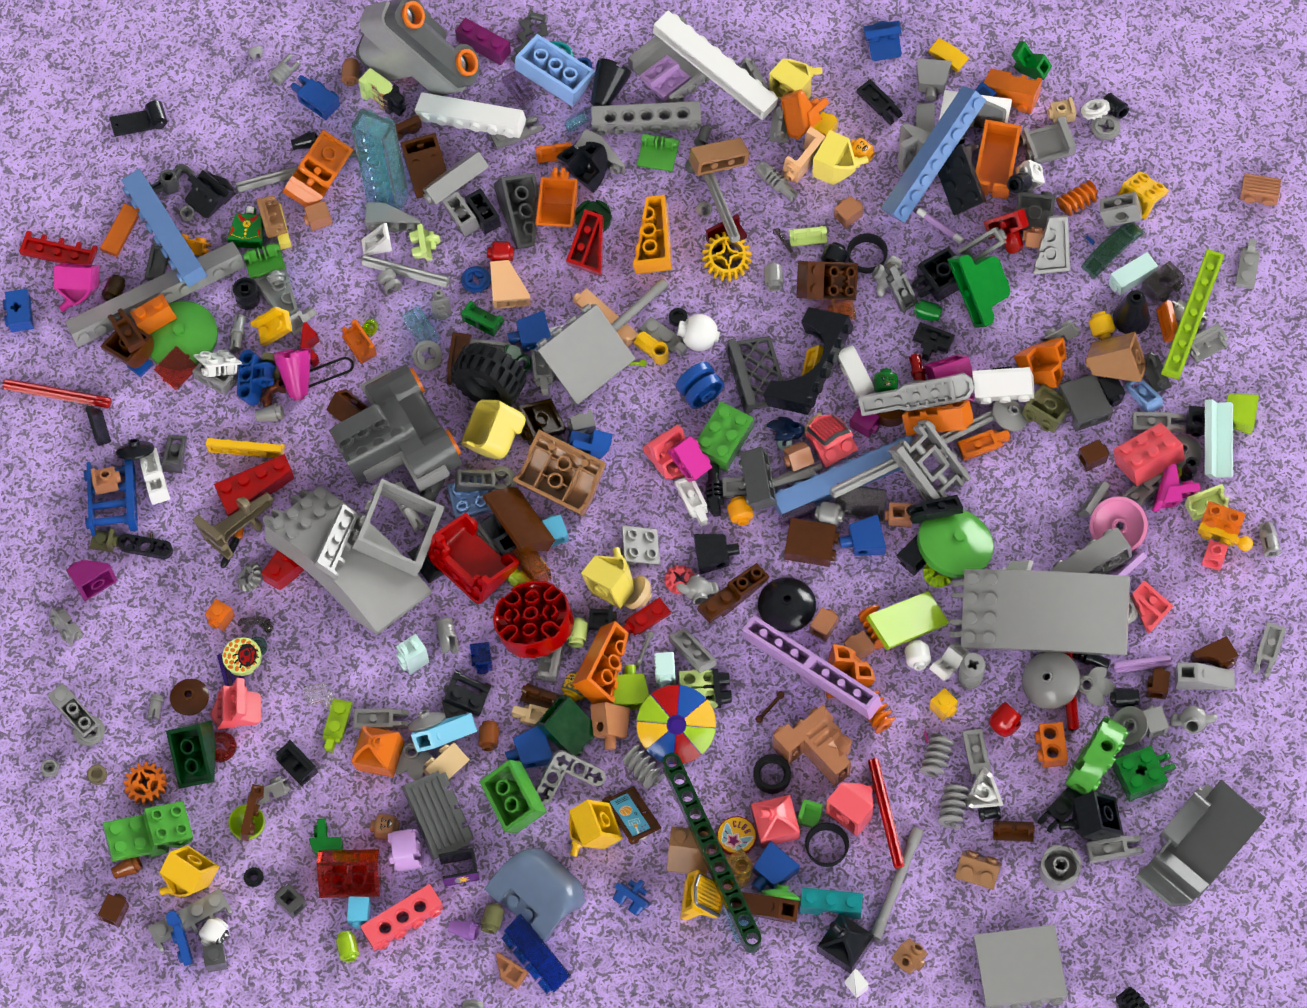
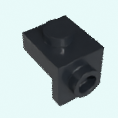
[589,605,617,630]

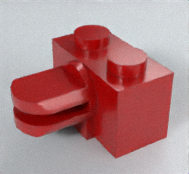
[983,208,1029,254]

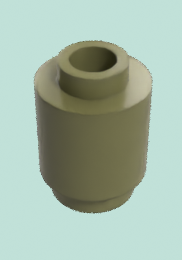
[480,903,505,934]

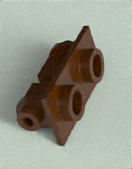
[520,683,560,709]
[993,820,1035,842]

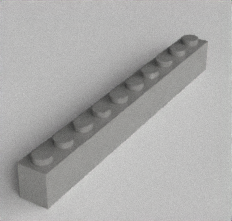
[65,241,246,347]

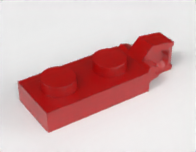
[622,597,671,636]

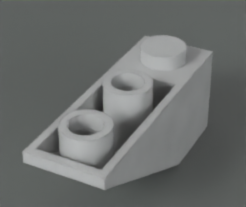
[576,129,625,175]
[365,202,421,232]
[1174,663,1235,690]
[47,683,99,737]

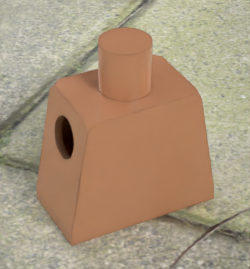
[590,702,630,751]

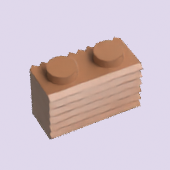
[1240,173,1281,206]

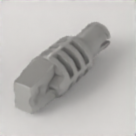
[755,161,799,202]

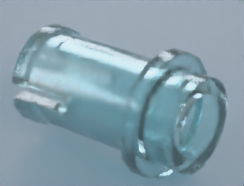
[564,112,589,132]

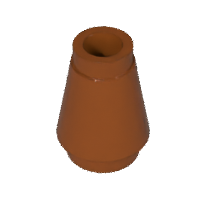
[111,857,143,879]

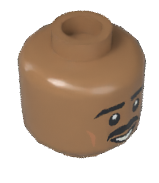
[370,814,400,840]

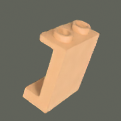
[782,127,826,183]

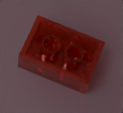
[316,849,382,898]

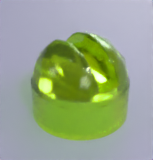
[362,319,378,335]

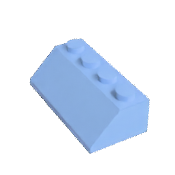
[514,34,595,107]

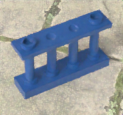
[84,459,138,536]

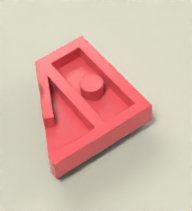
[1130,580,1174,634]

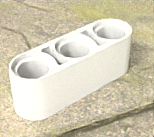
[838,345,874,399]

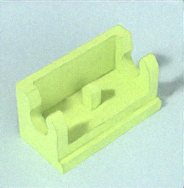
[1185,484,1229,521]

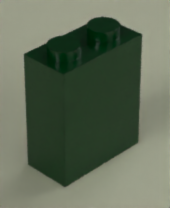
[535,695,594,756]

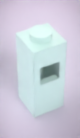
[1109,252,1158,295]

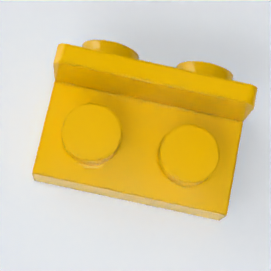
[250,307,292,346]

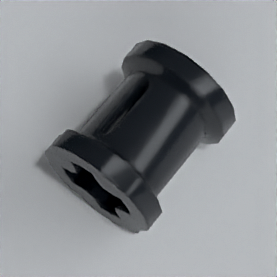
[978,806,1001,822]

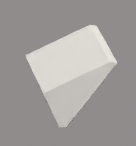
[361,223,392,256]

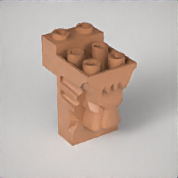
[773,704,852,787]

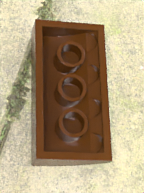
[482,487,555,551]

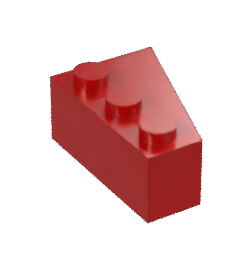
[566,209,604,277]
[261,550,304,590]

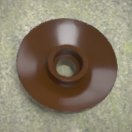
[170,679,209,716]

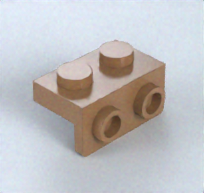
[955,850,1002,890]

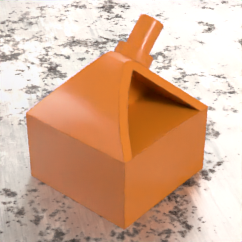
[351,726,405,778]

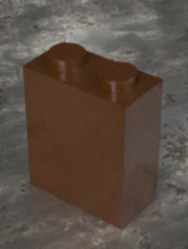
[784,518,840,567]

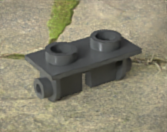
[1145,352,1172,392]

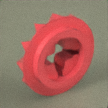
[665,565,695,594]

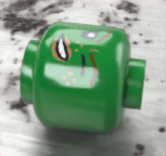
[873,368,898,393]

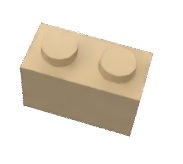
[422,742,470,779]

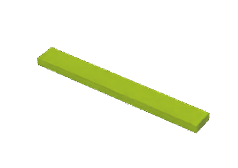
[1161,249,1225,380]

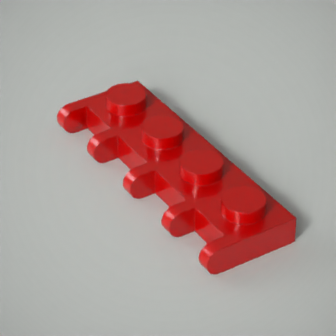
[19,231,98,265]

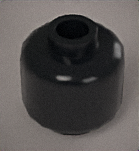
[821,242,848,263]

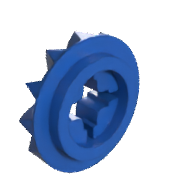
[461,266,491,294]

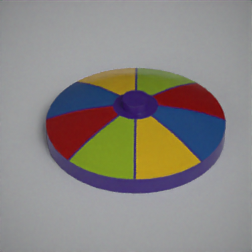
[637,685,716,764]

